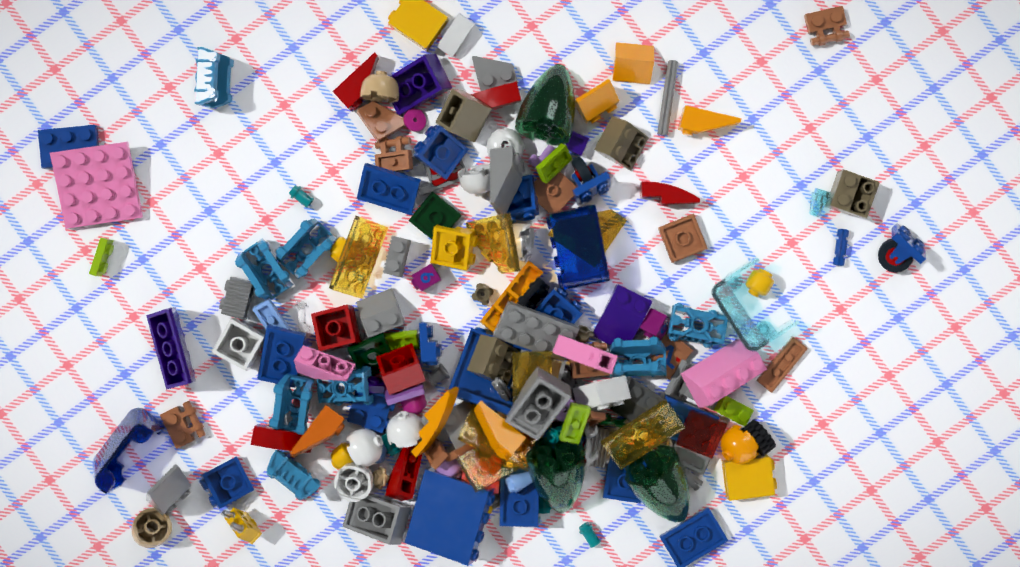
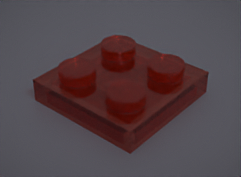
[676,409,728,459]

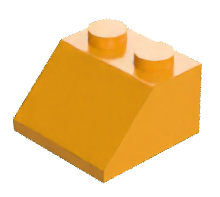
[574,78,620,124]

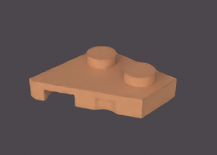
[356,101,406,143]

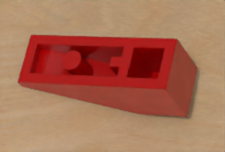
[332,52,379,111]
[385,441,423,501]

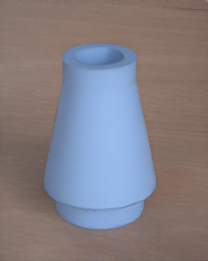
[505,471,535,493]

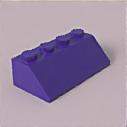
[146,307,196,390]

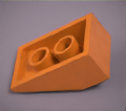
[290,405,345,458]

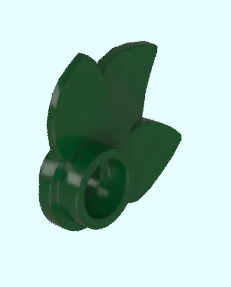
[597,413,630,428]

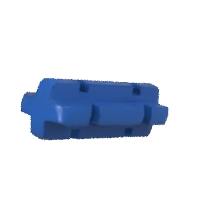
[833,229,849,266]

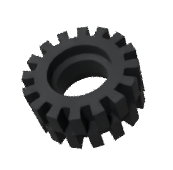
[741,420,776,456]

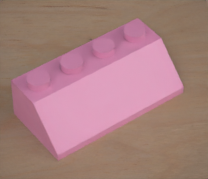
[680,338,767,408]

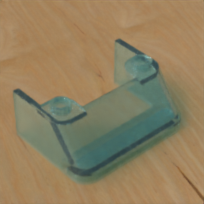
[711,257,800,351]

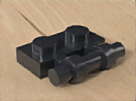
[517,277,550,310]

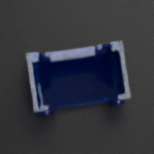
[92,407,166,494]

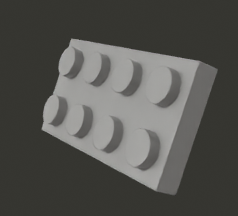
[493,301,580,361]

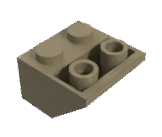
[435,89,492,142]
[594,116,649,171]
[825,169,880,219]
[467,334,521,386]

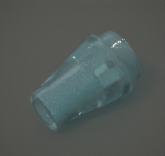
[808,188,830,217]

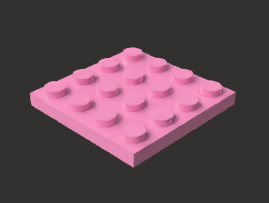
[50,141,143,229]

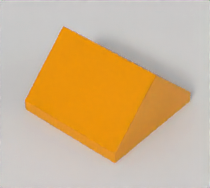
[612,42,654,84]

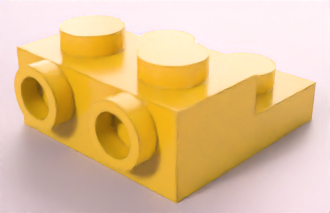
[430,225,478,271]

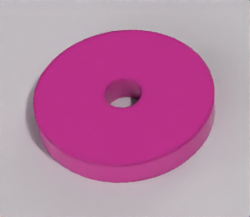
[404,108,426,132]

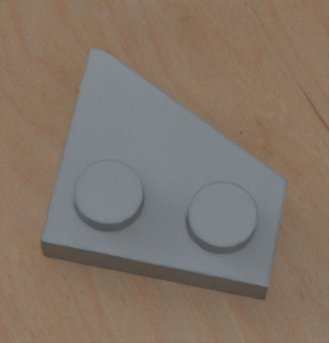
[471,56,518,91]

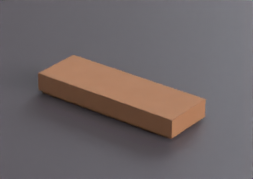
[756,336,808,393]

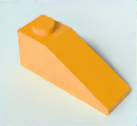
[678,105,742,136]
[474,400,526,461]

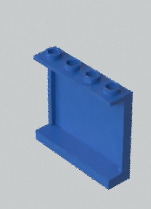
[448,327,543,417]
[404,467,495,566]

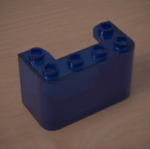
[546,204,610,290]

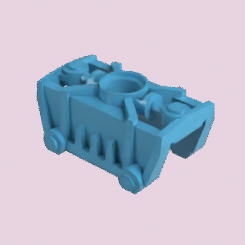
[194,47,234,108]
[275,218,337,279]
[235,238,294,300]
[667,303,728,348]
[609,336,667,378]
[317,366,374,406]
[269,374,314,435]
[266,450,321,501]

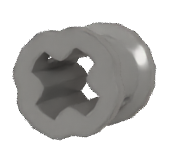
[425,363,450,387]

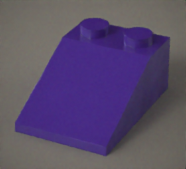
[391,53,453,115]
[593,284,653,345]

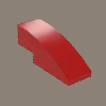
[470,81,521,110]
[640,181,700,205]
[250,424,312,453]

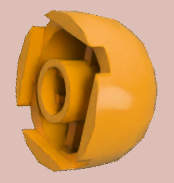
[720,425,759,465]

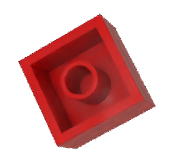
[311,304,361,352]
[376,343,426,395]

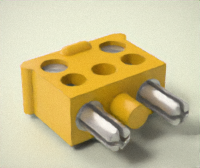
[221,507,262,544]

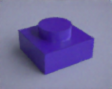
[566,131,589,156]
[367,376,384,393]

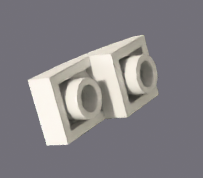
[436,13,475,57]

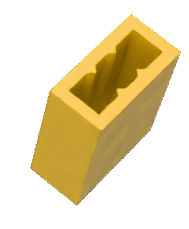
[388,0,449,52]
[721,454,777,501]

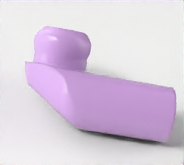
[528,145,555,167]

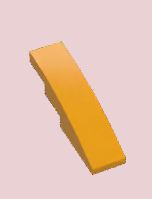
[480,261,544,333]
[411,386,459,457]

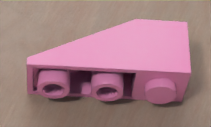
[552,335,618,375]
[294,345,356,381]

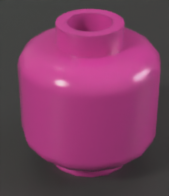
[401,395,427,415]

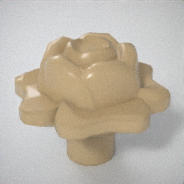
[372,466,390,490]

